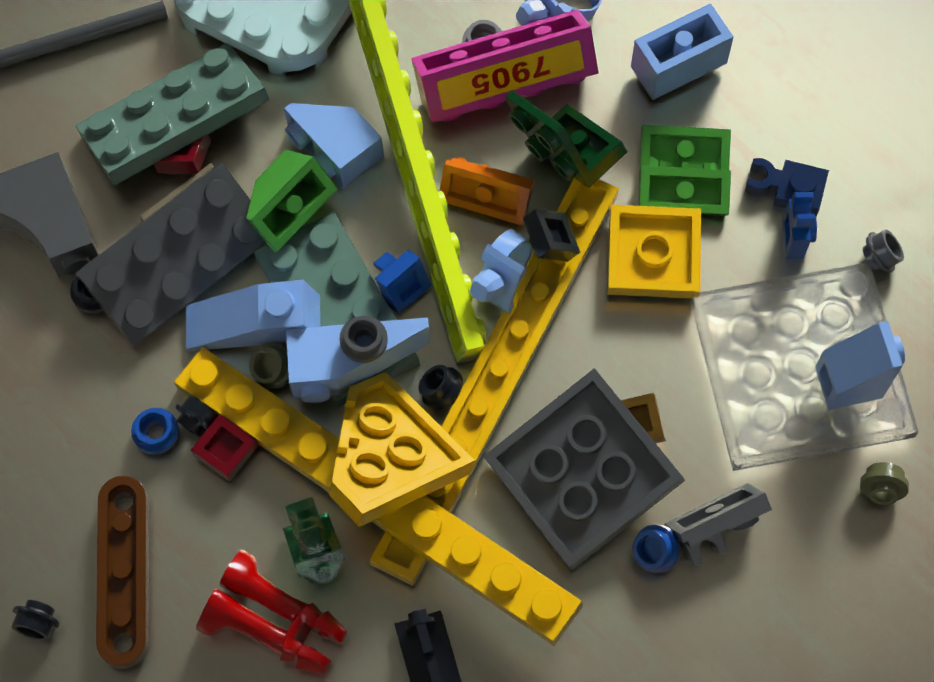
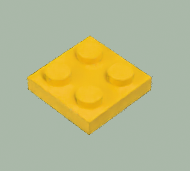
[607,205,701,299]

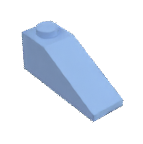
[186,280,321,352]
[286,317,430,403]

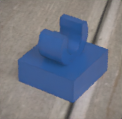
[373,249,432,314]

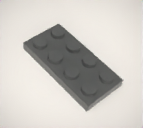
[74,162,266,346]

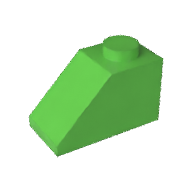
[246,150,337,252]

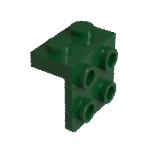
[505,90,627,188]

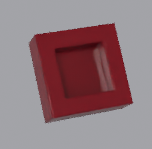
[154,134,211,174]
[191,414,259,482]

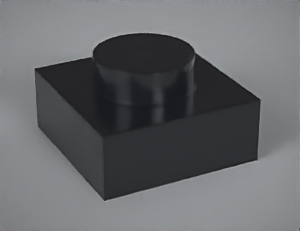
[523,209,581,262]

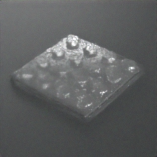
[690,262,919,471]

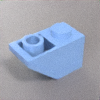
[284,103,384,189]
[815,321,905,410]

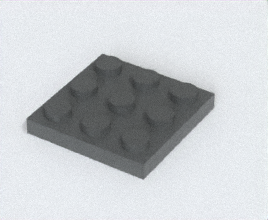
[483,368,685,570]

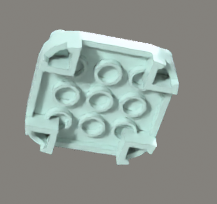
[174,0,351,77]

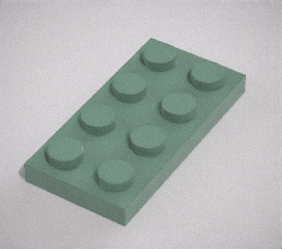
[75,44,270,186]
[254,212,420,407]

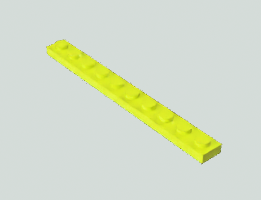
[348,0,486,364]

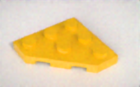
[329,372,475,527]

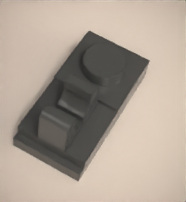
[664,483,772,566]

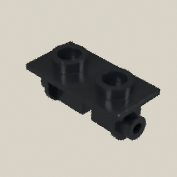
[394,609,462,682]

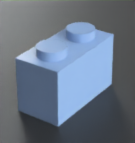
[631,3,734,100]

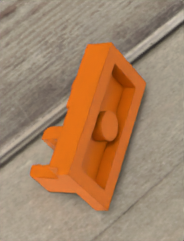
[439,157,535,226]

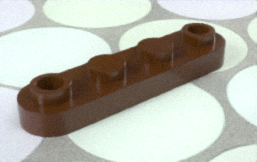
[96,476,149,669]

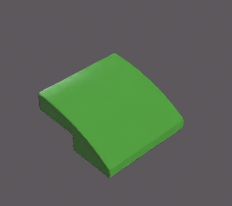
[639,125,731,216]

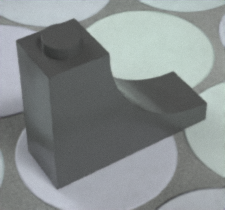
[0,152,99,277]

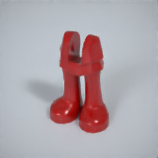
[196,549,347,674]

